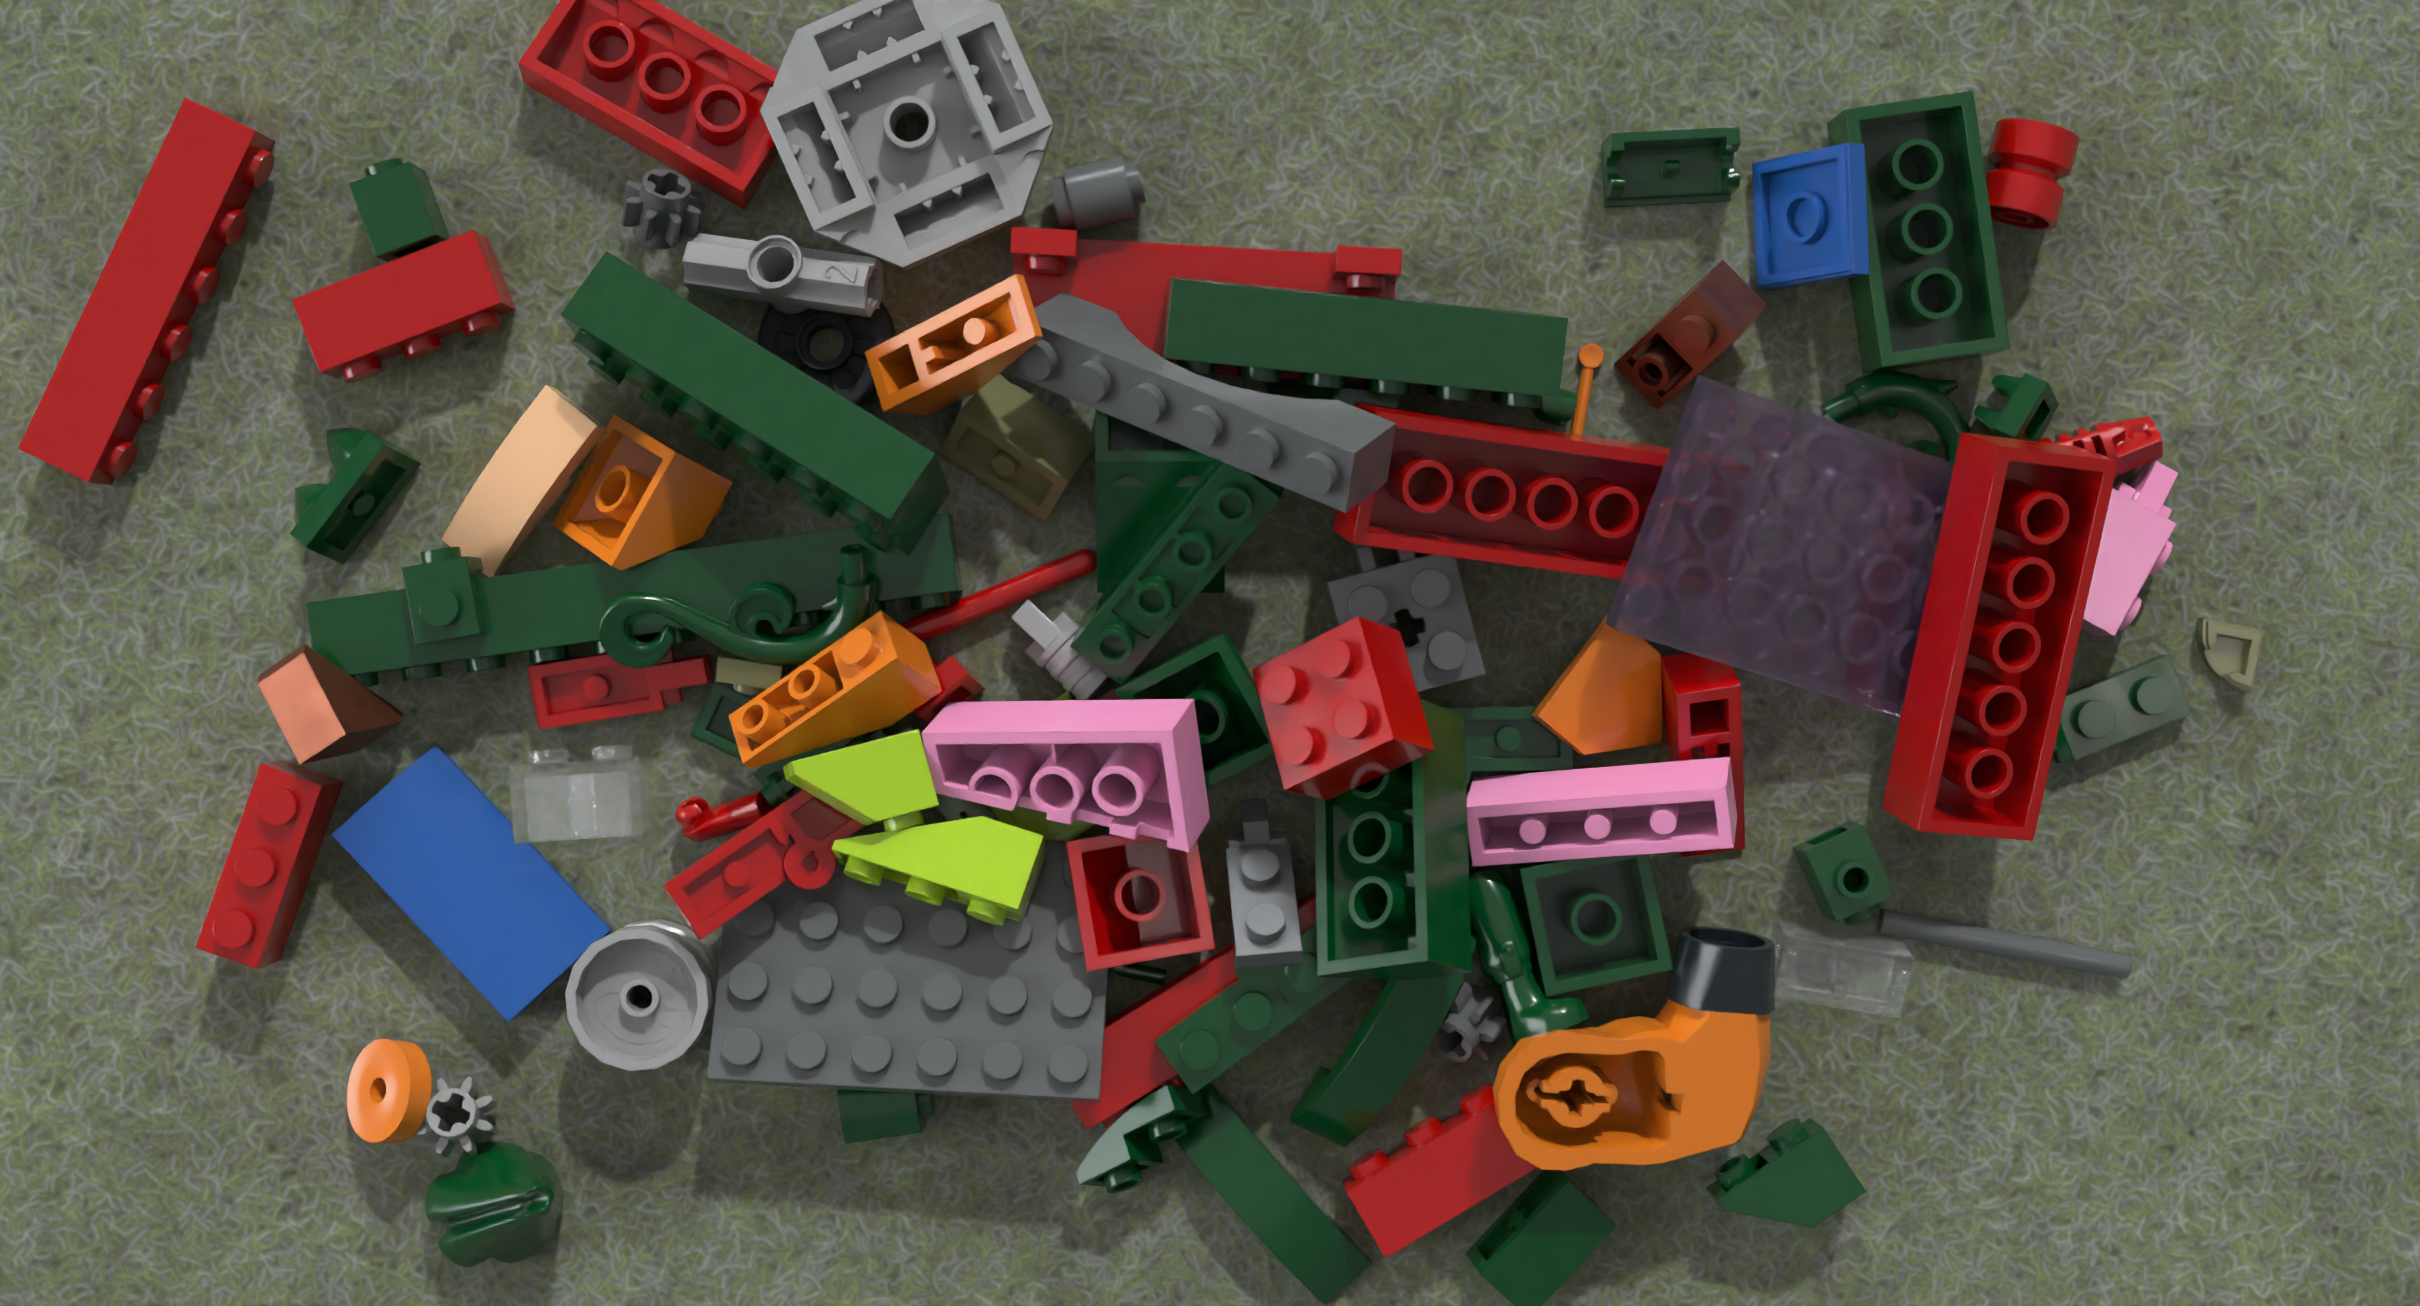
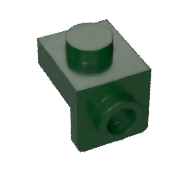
[402,547,486,645]

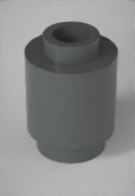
[1048,155,1146,233]

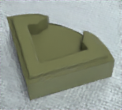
[2196,618,2265,693]

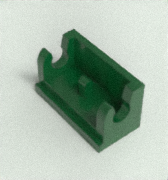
[1601,127,1741,208]
[1465,1170,1617,1306]

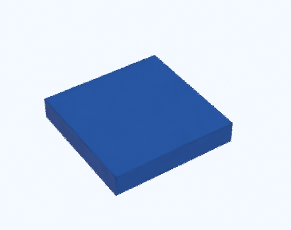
[1752,142,1869,291]

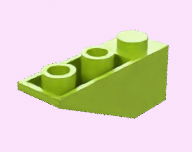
[832,816,1047,925]

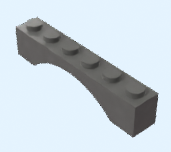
[1014,292,1396,513]

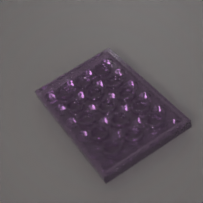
[1605,375,1954,718]

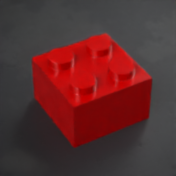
[1252,616,1435,800]

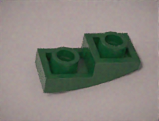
[1076,1085,1208,1193]

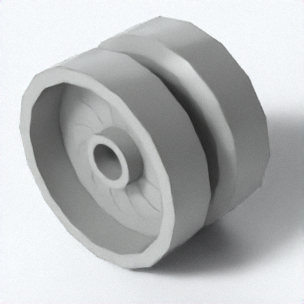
[565,919,719,1071]

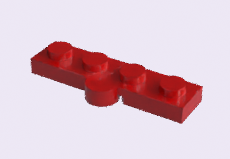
[662,737,881,940]

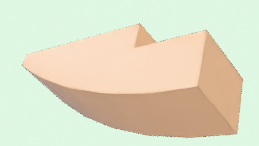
[441,385,607,577]

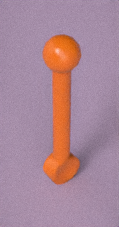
[1570,343,1604,435]

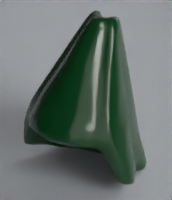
[425,1141,564,1267]

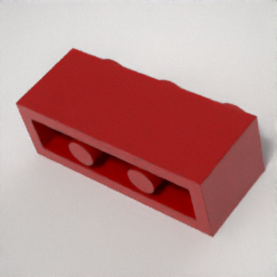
[292,230,516,383]
[195,761,344,969]
[1343,1083,1538,1258]

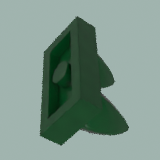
[290,428,421,565]

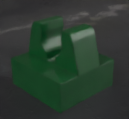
[1974,372,2059,442]

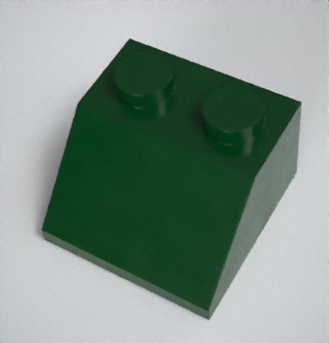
[1115,631,1275,788]

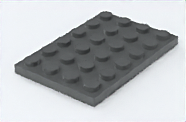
[707,829,1109,1103]

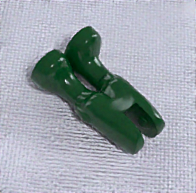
[1469,869,1590,1046]

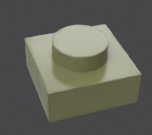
[715,649,791,695]

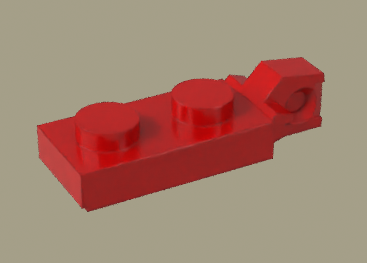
[527,646,714,729]

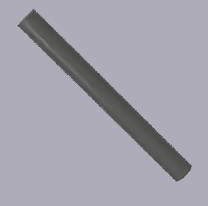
[1876,909,2132,979]

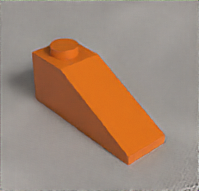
[865,274,1043,416]

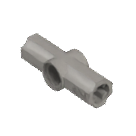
[682,233,884,317]

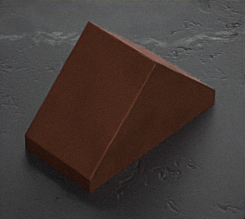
[258,644,404,765]

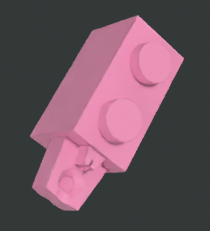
[2081,461,2178,636]

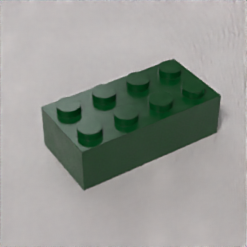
[1827,91,2010,374]

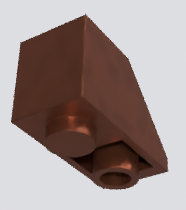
[1614,259,1767,409]

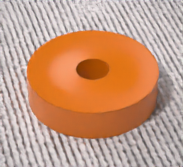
[347,1039,432,1144]

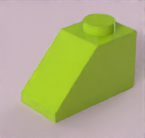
[783,729,939,832]

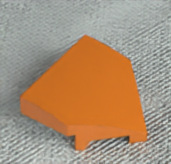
[1531,614,1663,755]

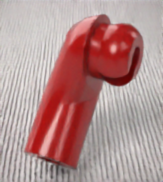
[675,790,775,842]

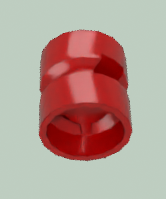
[1985,118,2080,230]

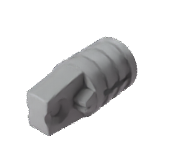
[1011,600,1111,700]

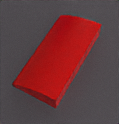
[518,0,778,210]

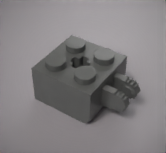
[1324,544,1486,692]

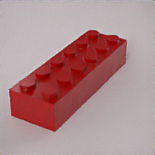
[1333,402,1748,593]
[1882,432,2118,841]

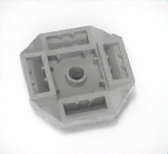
[760,0,1055,271]

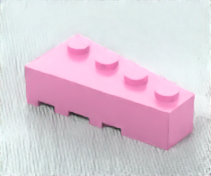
[922,699,1210,852]

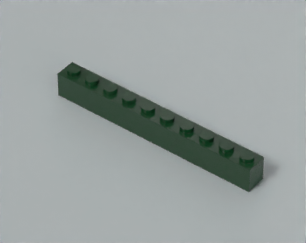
[305,513,963,687]

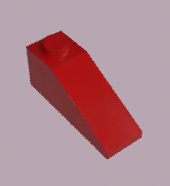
[1661,648,1745,857]

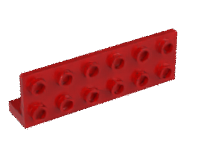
[1010,227,1402,384]

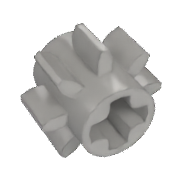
[416,1077,498,1158]

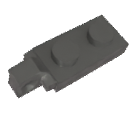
[1226,798,1303,969]

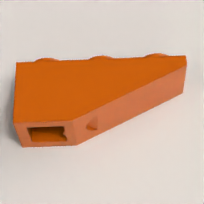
[729,610,942,769]

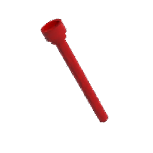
[900,549,1097,642]

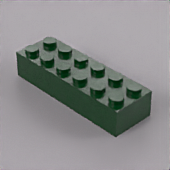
[560,251,950,555]
[1160,276,1568,408]

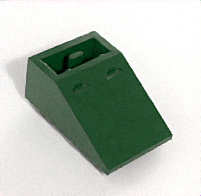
[1095,409,1225,593]

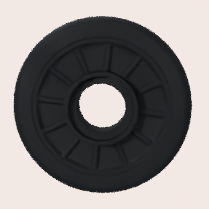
[757,301,896,406]

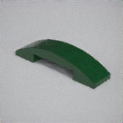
[1289,934,1477,1147]
[1175,1082,1372,1305]

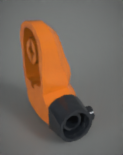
[1493,926,1775,1171]

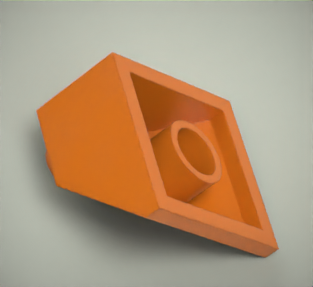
[552,414,733,571]

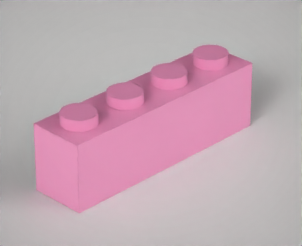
[1467,757,1737,866]

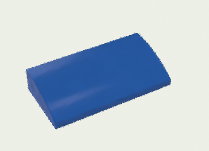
[331,745,612,1022]

